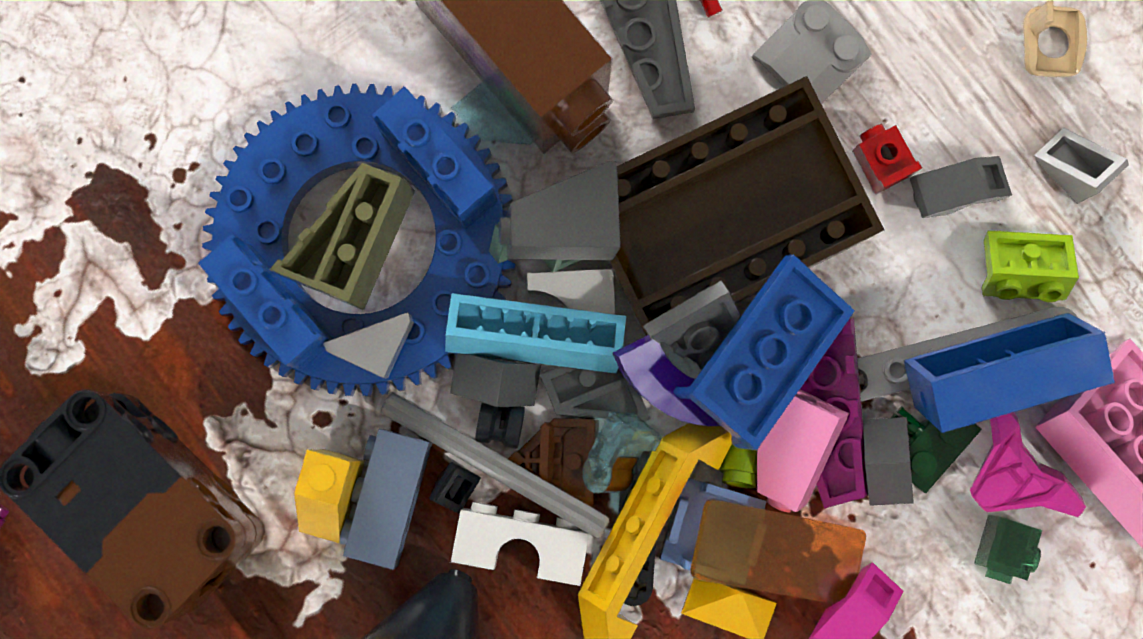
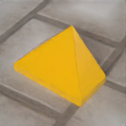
[681,572,777,639]

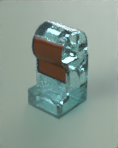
[583,412,663,493]

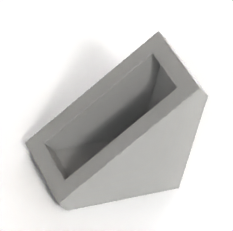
[1034,128,1129,204]
[323,312,414,379]

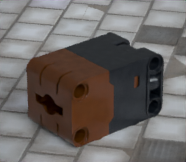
[0,390,265,629]

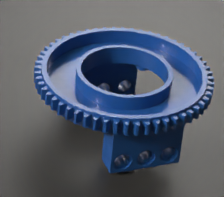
[198,84,516,397]

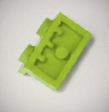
[982,230,1079,302]

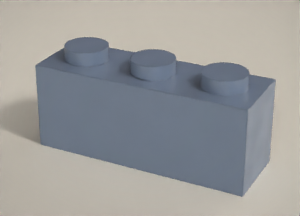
[339,429,433,570]

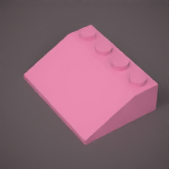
[1035,339,1143,548]

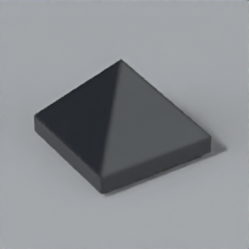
[429,461,481,514]

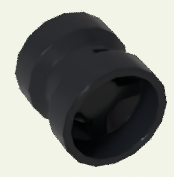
[475,403,525,449]

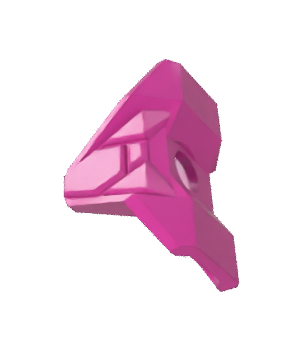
[970,412,1086,517]

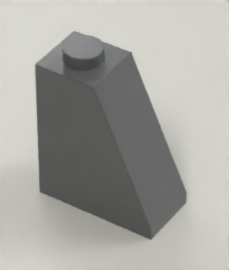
[499,161,620,260]

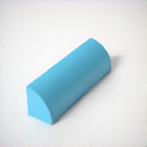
[445,293,626,373]

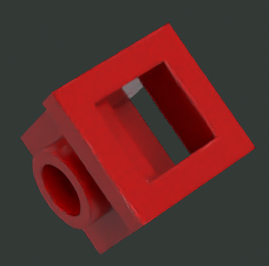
[852,123,922,194]

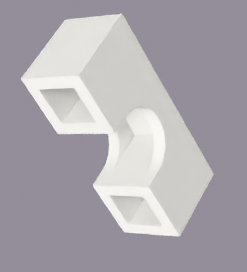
[451,502,589,586]

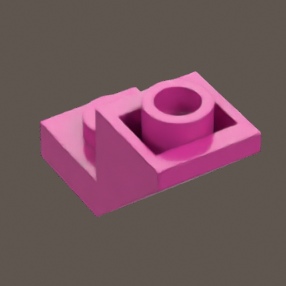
[809,562,904,639]

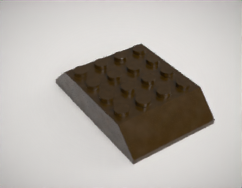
[609,76,884,336]

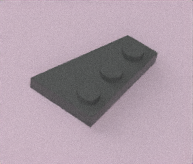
[643,281,741,370]

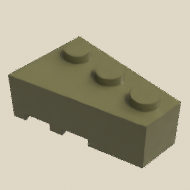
[269,163,415,310]

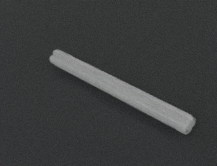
[381,394,609,538]

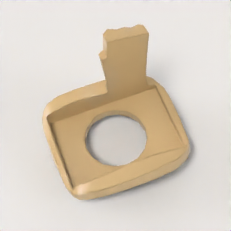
[1023,0,1087,77]

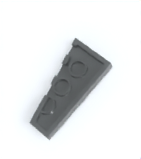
[600,0,695,119]

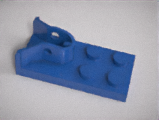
[673,254,855,450]

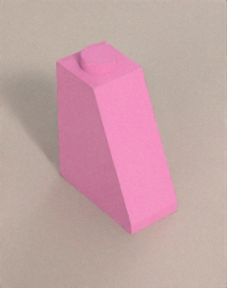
[757,389,849,513]

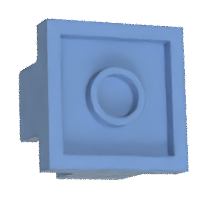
[659,478,767,584]

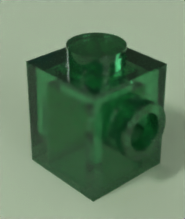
[974,515,1042,584]

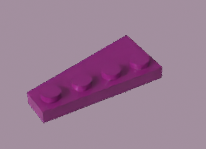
[800,318,868,509]

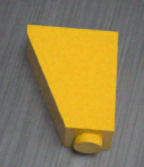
[294,449,365,543]

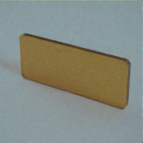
[690,499,866,604]

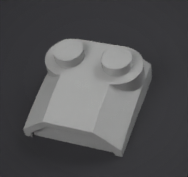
[752,0,872,104]

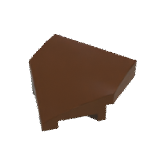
[508,418,599,506]

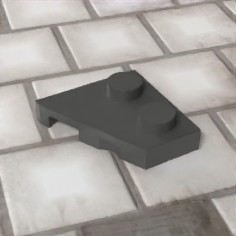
[540,366,650,421]

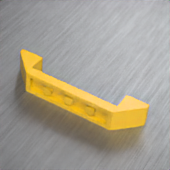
[578,423,732,639]

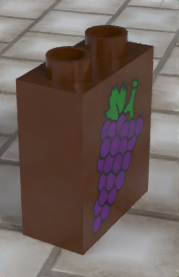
[415,0,613,154]

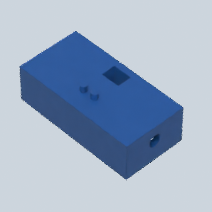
[904,313,1115,433]

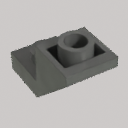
[909,156,1012,218]

